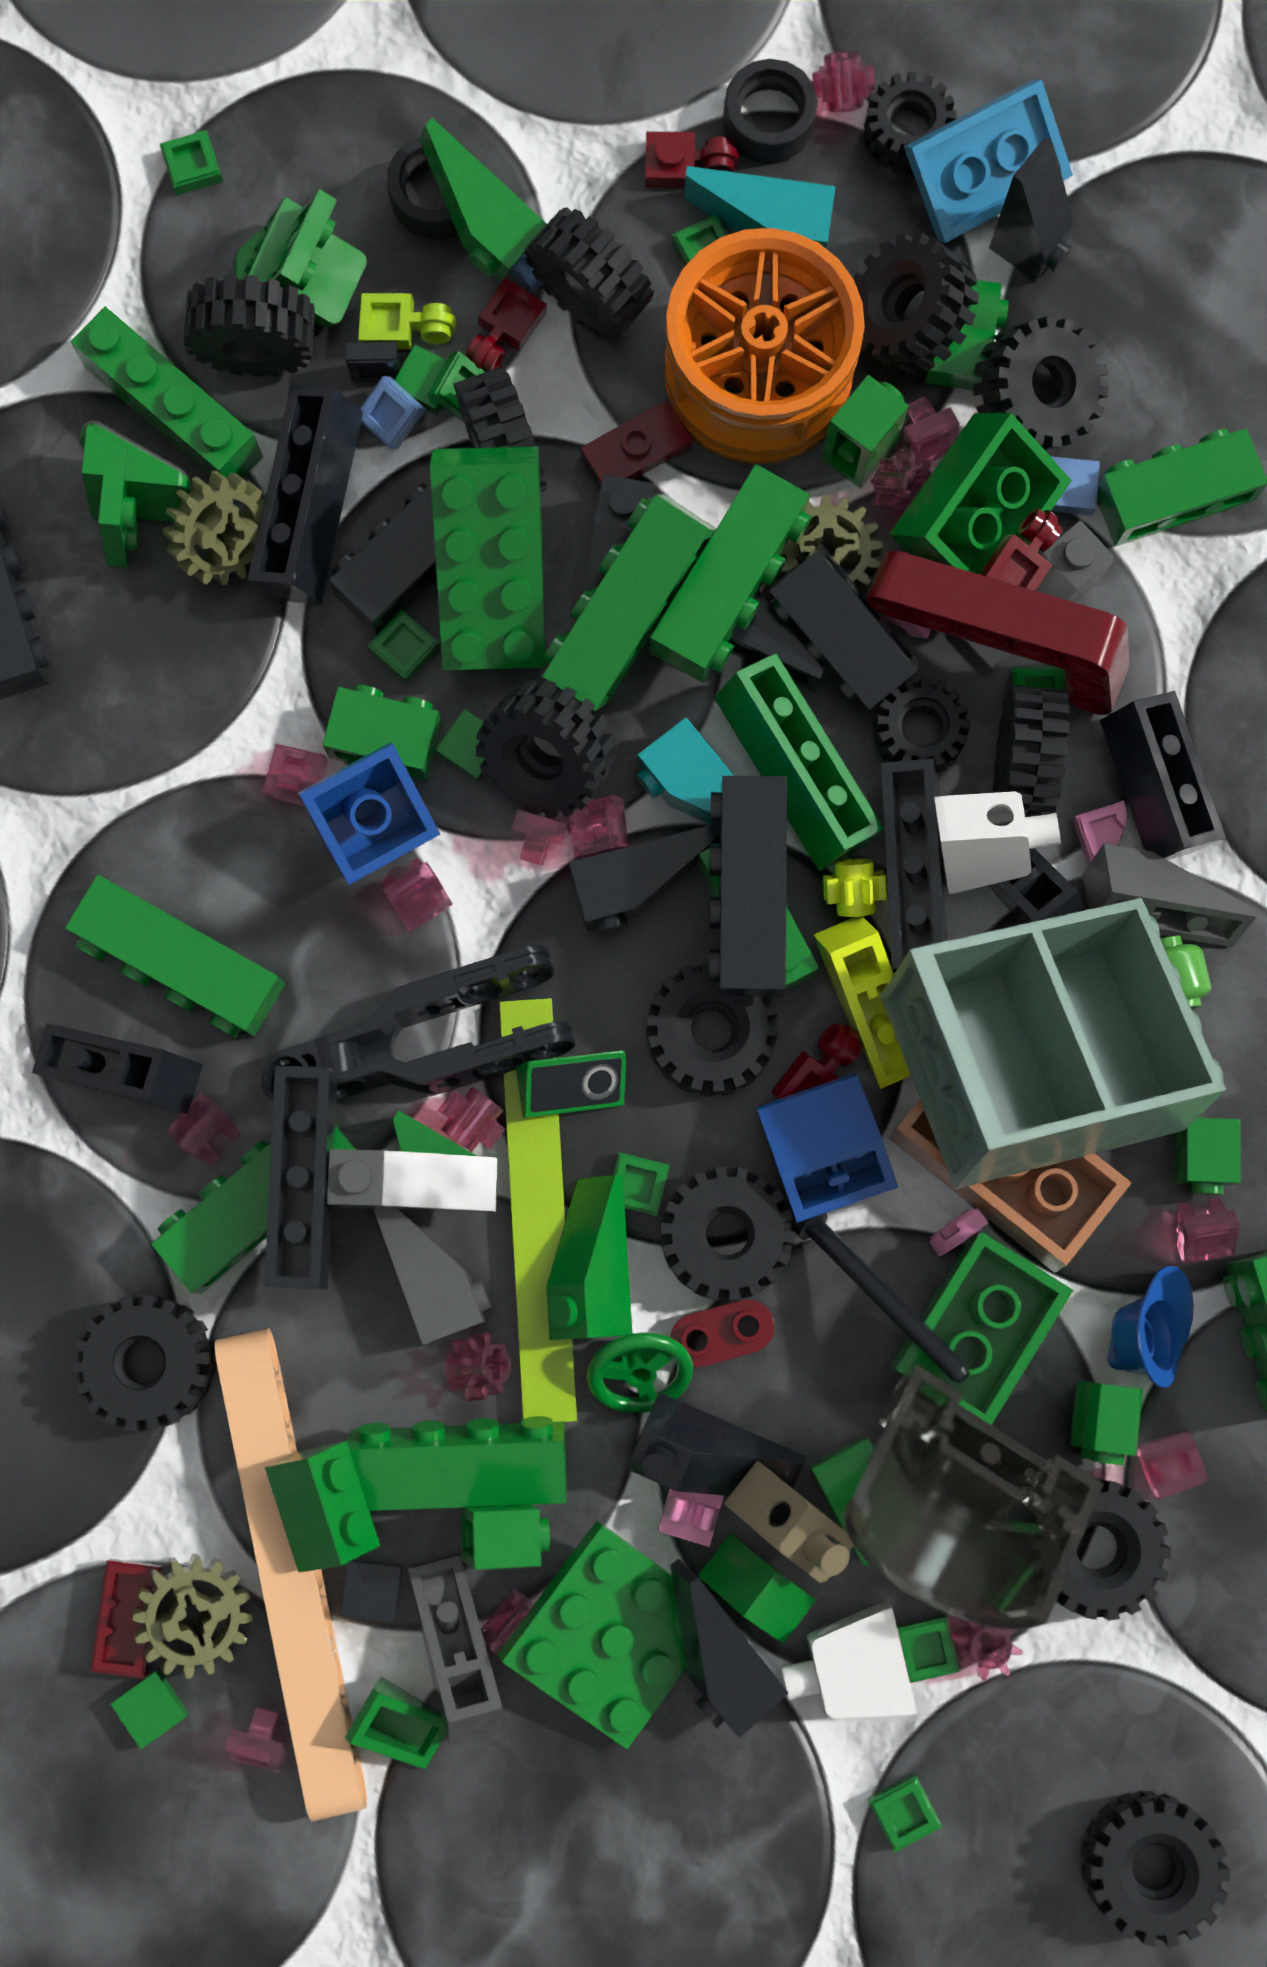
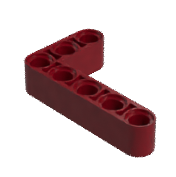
[866,551,1130,715]

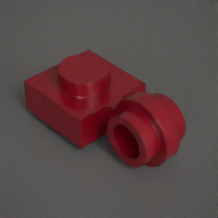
[645,131,739,188]
[465,278,547,372]
[980,508,1062,591]
[771,1023,862,1099]

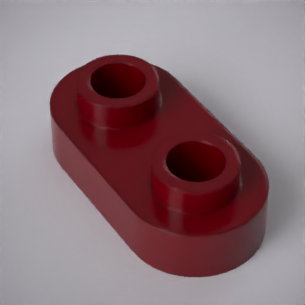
[670,1299,774,1367]

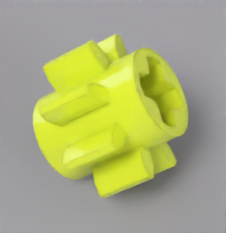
[823,858,888,917]

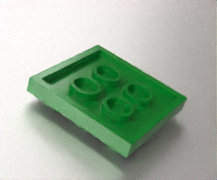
[497,1520,687,1749]

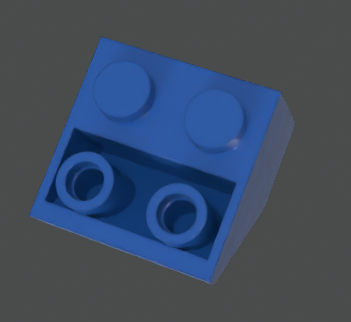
[756,1073,898,1223]

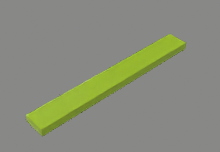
[500,998,577,1422]

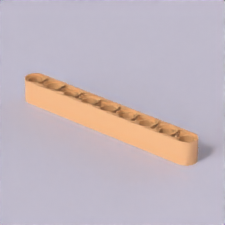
[215,1328,367,1822]

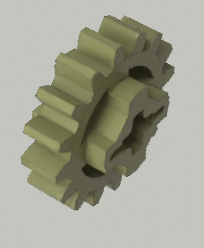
[163,471,265,585]
[777,494,883,592]
[131,1554,253,1679]

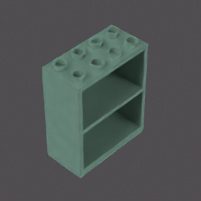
[880,898,1226,1189]

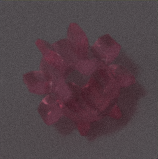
[812,51,875,112]
[871,451,932,515]
[438,1087,505,1152]
[444,1332,511,1402]
[952,1608,1023,1681]

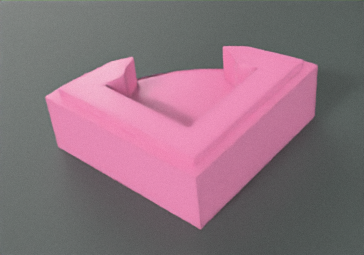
[1072,801,1127,866]
[929,1208,989,1257]

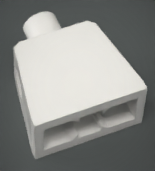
[934,792,1061,894]
[781,1602,917,1719]

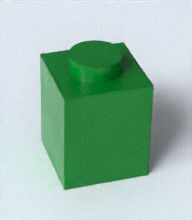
[1175,1118,1241,1195]

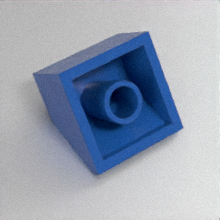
[298,742,441,885]

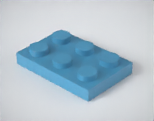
[904,79,1073,243]

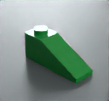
[419,117,547,282]
[546,1175,633,1341]

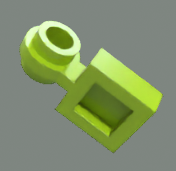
[358,293,457,349]

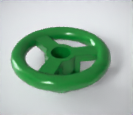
[587,1332,693,1413]

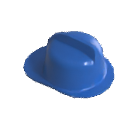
[1107,1266,1194,1388]

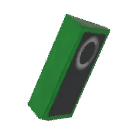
[516,1050,626,1119]

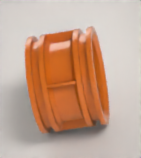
[664,228,865,464]

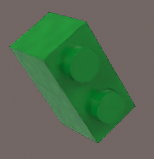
[821,375,909,489]
[322,684,442,782]
[265,1441,380,1573]
[460,1505,550,1570]

